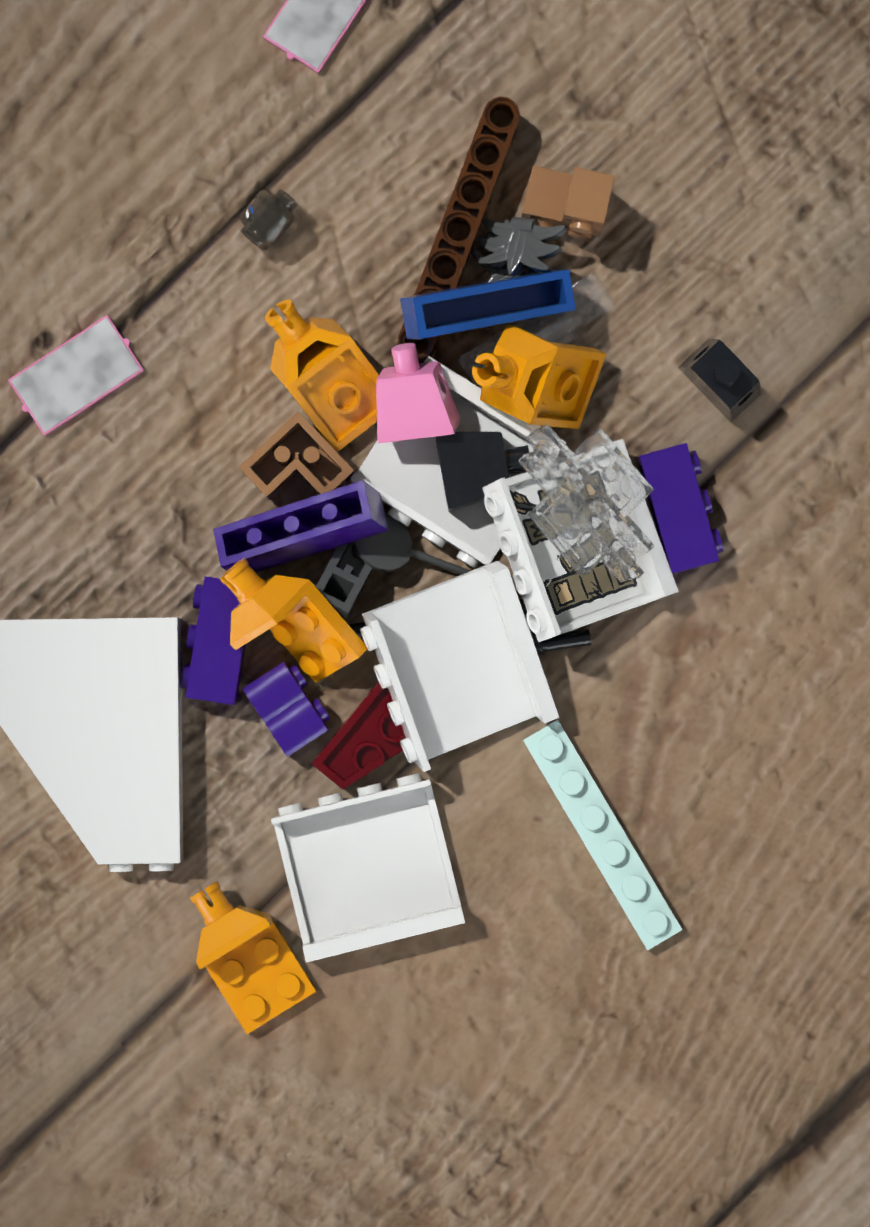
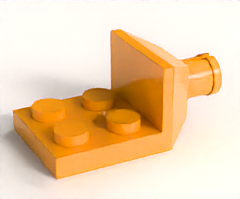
[265,299,379,452]
[472,324,607,429]
[220,558,367,683]
[190,881,317,1034]

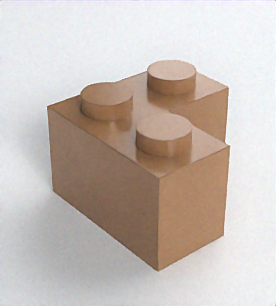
[521,166,615,241]
[239,411,355,500]

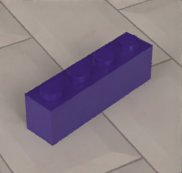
[213,480,388,573]

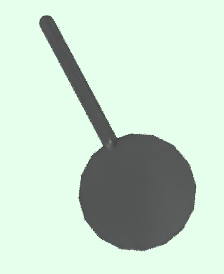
[354,516,471,575]

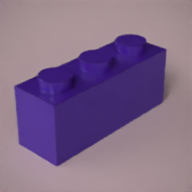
[637,443,724,574]
[180,576,246,705]

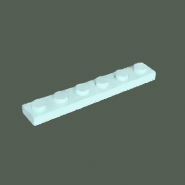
[523,720,682,950]

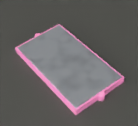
[263,0,367,74]
[8,315,144,436]

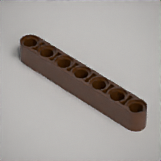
[398,96,520,363]

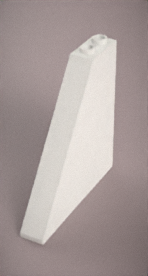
[0,617,184,872]

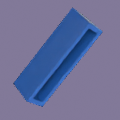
[400,269,576,339]

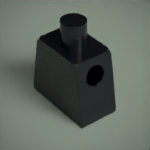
[678,339,760,422]
[435,432,532,512]

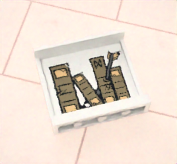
[482,439,679,642]

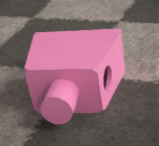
[376,343,460,443]

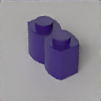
[243,662,331,757]

